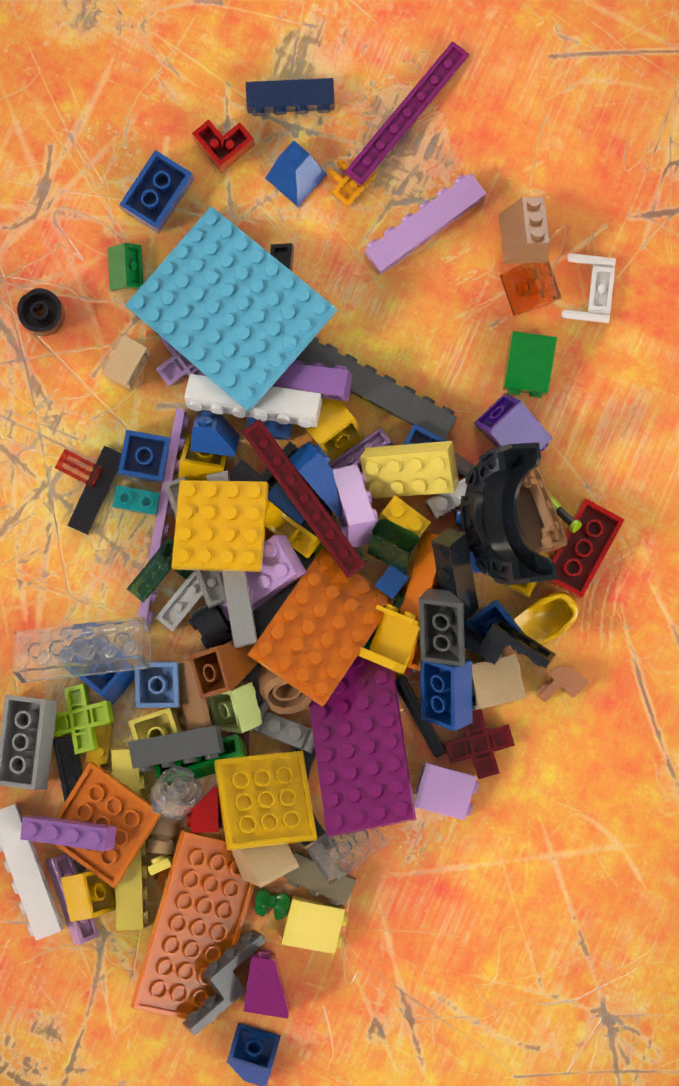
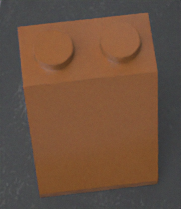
[189,638,258,699]

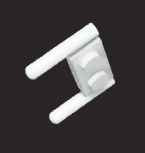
[561,253,616,323]

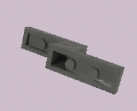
[182,929,266,1036]

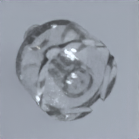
[150,766,202,820]

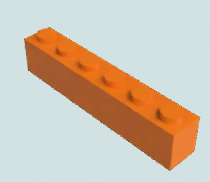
[400,532,440,671]

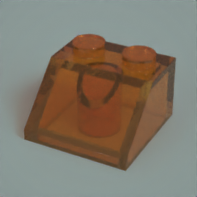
[500,259,562,316]

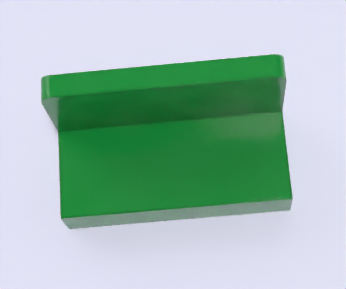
[108,243,143,291]

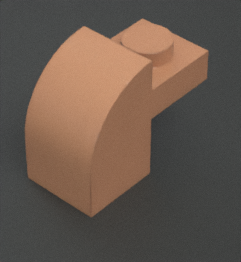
[537,667,589,702]

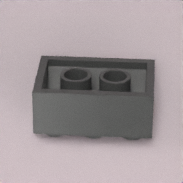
[419,588,465,667]

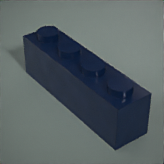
[246,78,335,116]

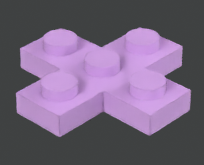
[156,337,206,388]

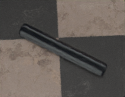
[395,676,446,757]

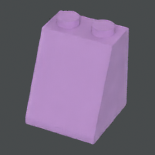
[414,761,479,820]

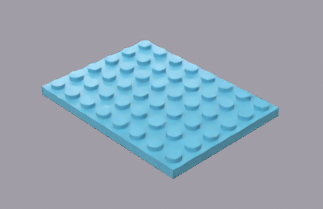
[125,206,338,412]

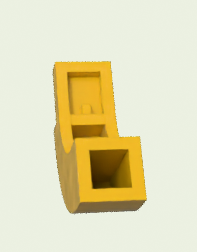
[265,500,321,559]

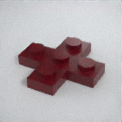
[444,709,515,779]

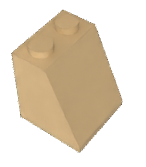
[472,655,526,710]
[224,831,299,887]

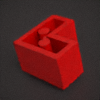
[192,119,255,173]

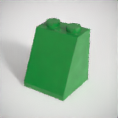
[502,331,557,398]

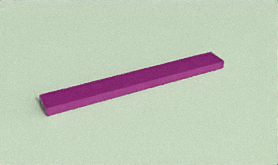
[344,41,470,187]

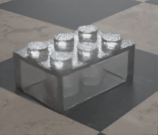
[305,828,389,885]

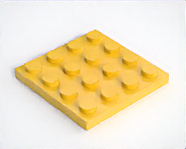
[172,480,269,572]
[214,751,317,851]

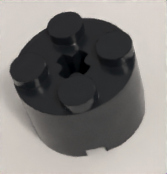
[17,288,65,336]
[189,604,233,649]

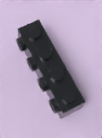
[431,528,479,621]

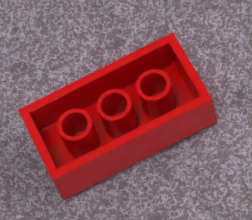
[548,498,625,599]

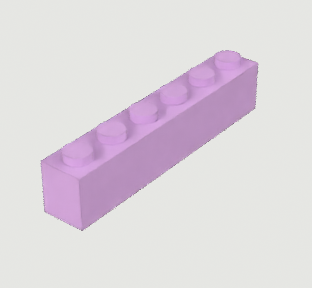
[365,173,487,275]

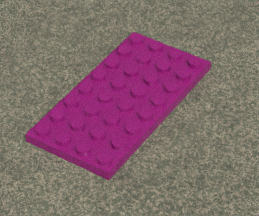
[309,647,417,837]

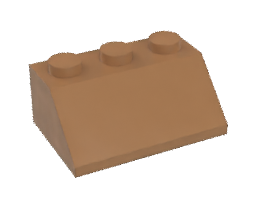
[499,197,550,264]
[179,661,213,730]

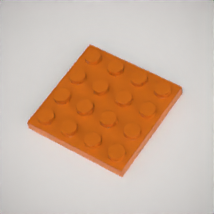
[54,762,163,888]

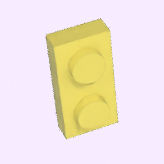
[147,854,173,875]

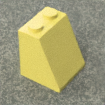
[282,895,348,954]

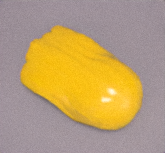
[513,592,579,645]

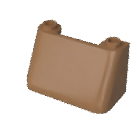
[517,467,567,555]

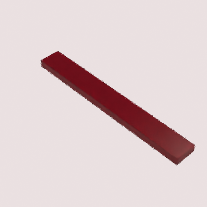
[242,419,366,578]

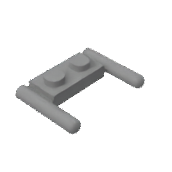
[250,698,314,753]

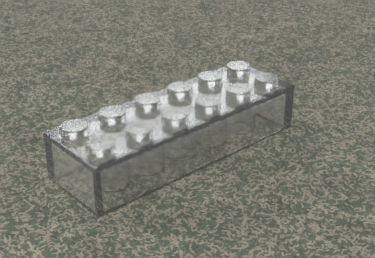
[13,616,151,683]

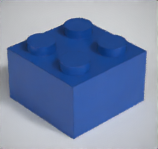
[118,430,171,483]

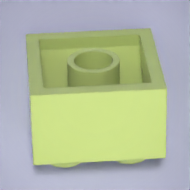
[207,681,262,733]

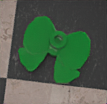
[254,888,290,920]

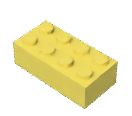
[360,441,459,498]

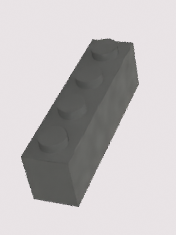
[128,724,225,772]

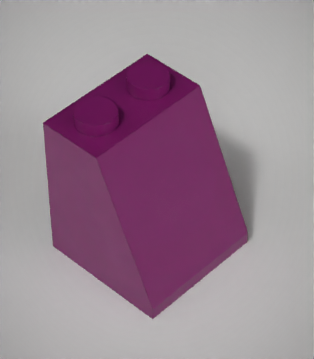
[243,948,290,1019]

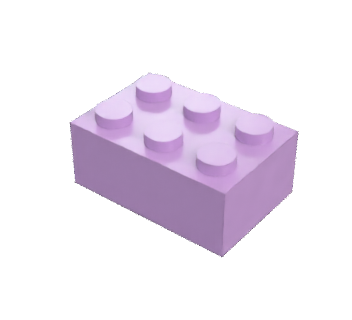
[333,464,378,547]

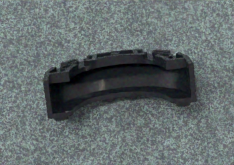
[460,442,557,585]

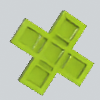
[53,684,114,754]

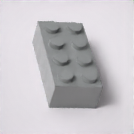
[0,695,58,790]

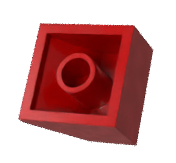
[187,784,221,833]

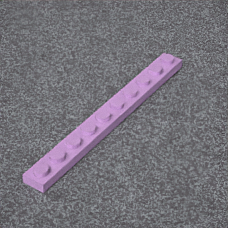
[136,408,189,628]

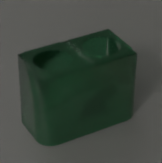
[367,519,420,572]

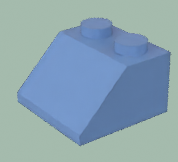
[135,661,180,708]

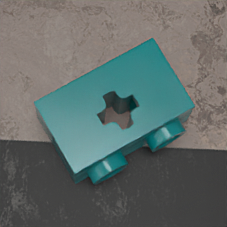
[112,485,160,516]

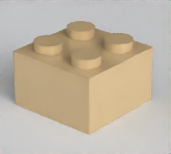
[101,335,151,392]

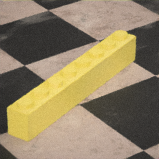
[111,748,149,931]

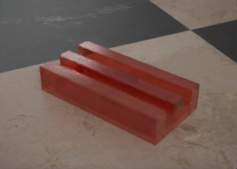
[55,449,104,488]

